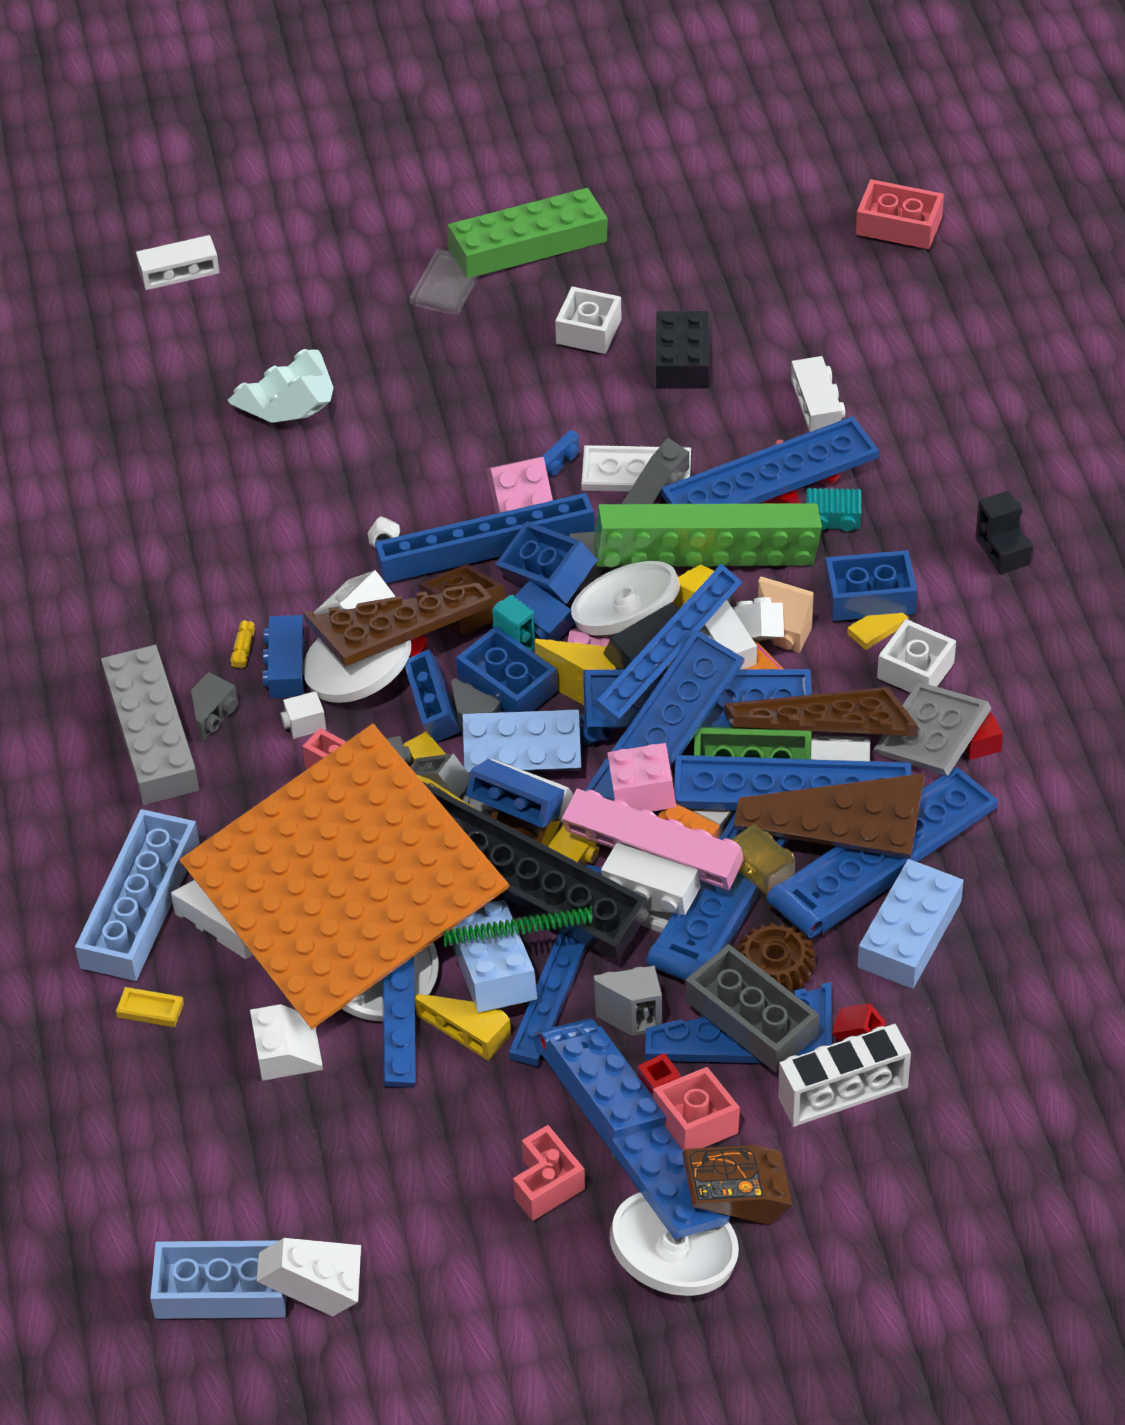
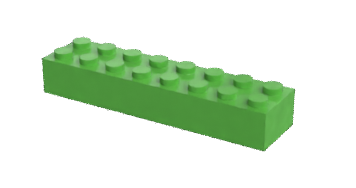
[593,503,822,567]

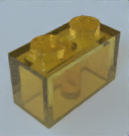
[731,824,795,895]

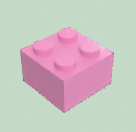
[486,457,553,514]
[607,743,676,812]

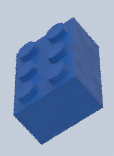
[495,521,597,604]
[825,550,917,621]
[456,626,558,713]

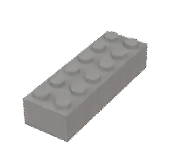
[101,645,199,805]

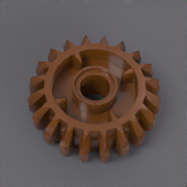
[735,921,816,993]

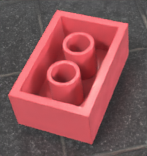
[856,179,944,249]

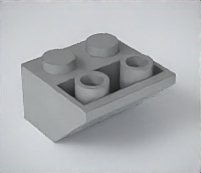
[594,966,662,1036]

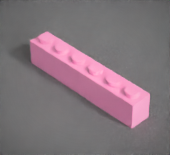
[562,788,744,890]

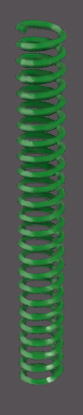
[444,906,593,947]

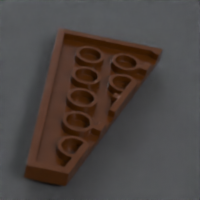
[303,583,493,667]
[724,687,918,736]
[734,773,925,859]

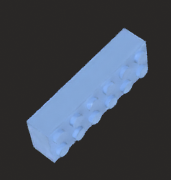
[75,809,200,981]

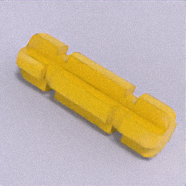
[230,620,255,669]

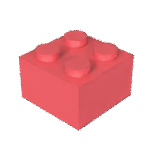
[653,1067,740,1151]

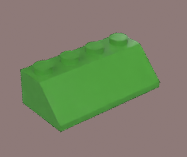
[694,726,811,759]

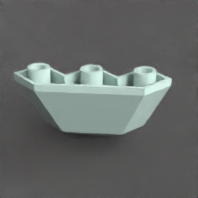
[228,349,333,423]

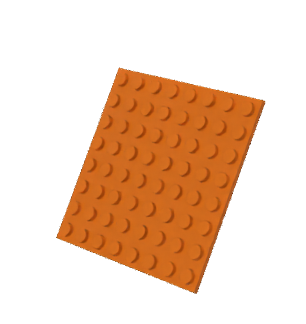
[179,724,510,1030]

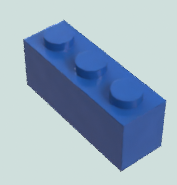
[263,615,305,698]
[405,649,461,743]
[466,759,565,828]

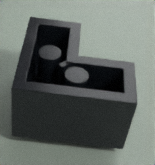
[975,490,1033,575]

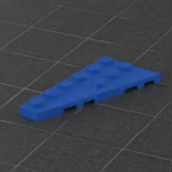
[645,982,832,1063]

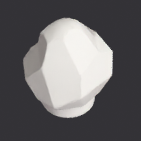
[368,516,400,548]

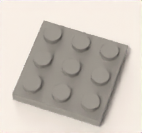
[874,682,991,776]

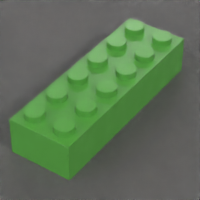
[448,188,608,279]

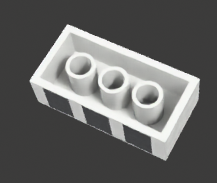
[778,1024,911,1127]

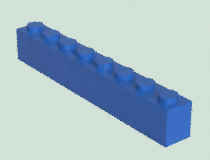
[375,493,594,583]

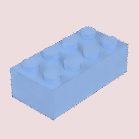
[463,710,581,774]
[858,859,963,989]
[449,900,537,1013]
[150,1240,287,1319]

